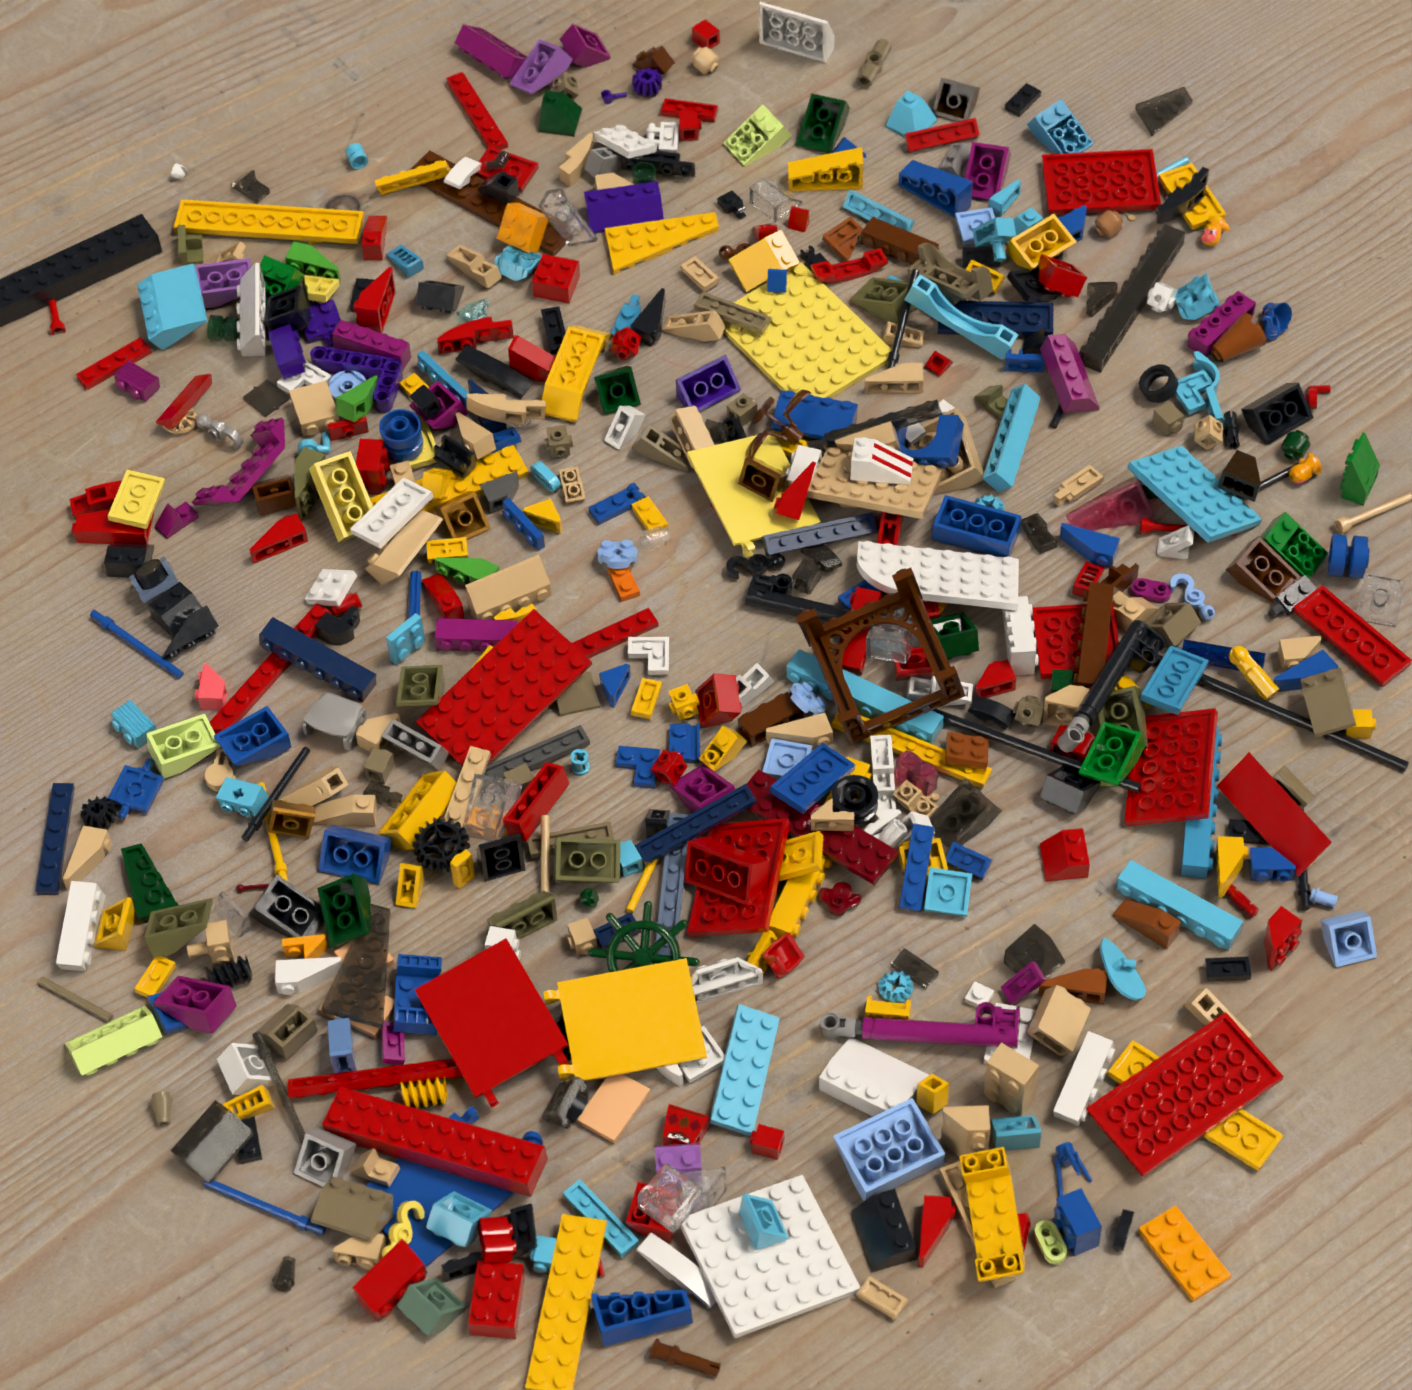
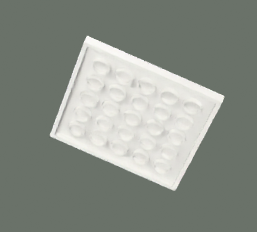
[678,1175,861,1338]

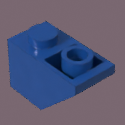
[1058,205,1087,242]
[1248,847,1296,882]

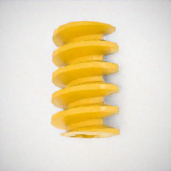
[401,1077,448,1109]

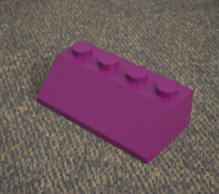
[454,24,527,79]
[1040,334,1100,413]

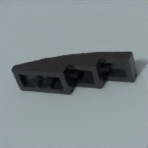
[455,345,533,398]

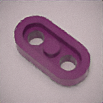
[1131,578,1171,603]

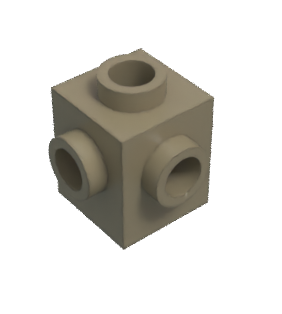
[552,72,579,100]
[544,425,573,458]
[1013,695,1044,727]

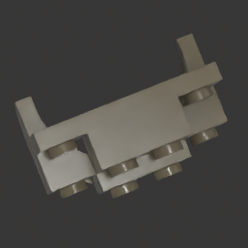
[907,243,993,305]

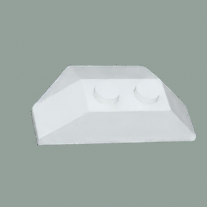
[690,957,763,1004]

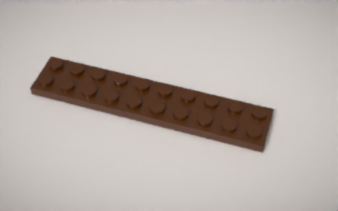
[410,150,576,256]

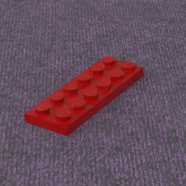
[1293,585,1412,687]

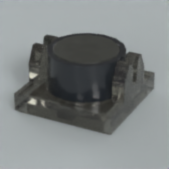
[542,1076,591,1129]

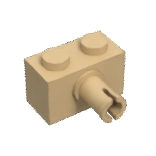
[187,920,235,967]

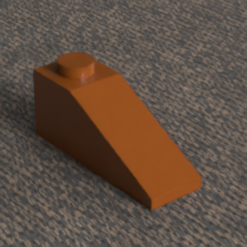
[1113,899,1181,950]
[1038,968,1107,1005]

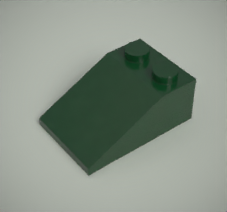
[796,93,850,153]
[317,873,371,948]

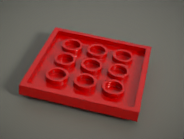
[1032,602,1119,679]

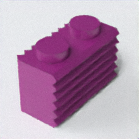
[114,360,160,402]

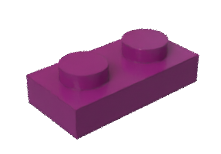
[1000,961,1046,1006]
[380,1021,405,1065]

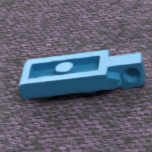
[611,294,641,338]

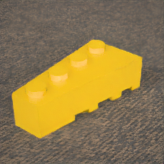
[788,147,863,192]

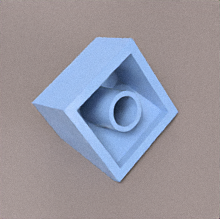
[1320,910,1377,967]

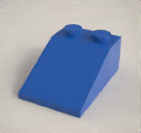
[214,706,291,766]

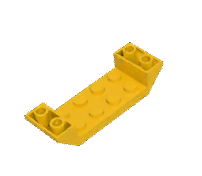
[542,325,611,423]
[960,1147,1025,1282]

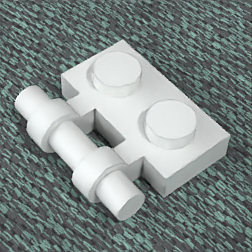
[646,122,679,153]

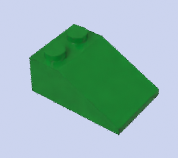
[1078,721,1145,786]

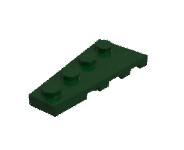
[121,843,178,923]

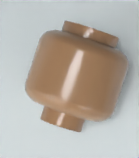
[1094,210,1123,238]

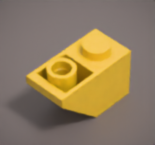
[699,725,747,771]

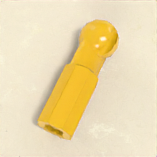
[1229,646,1279,701]

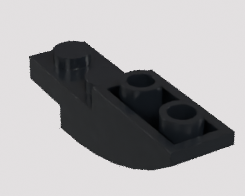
[1156,167,1209,224]

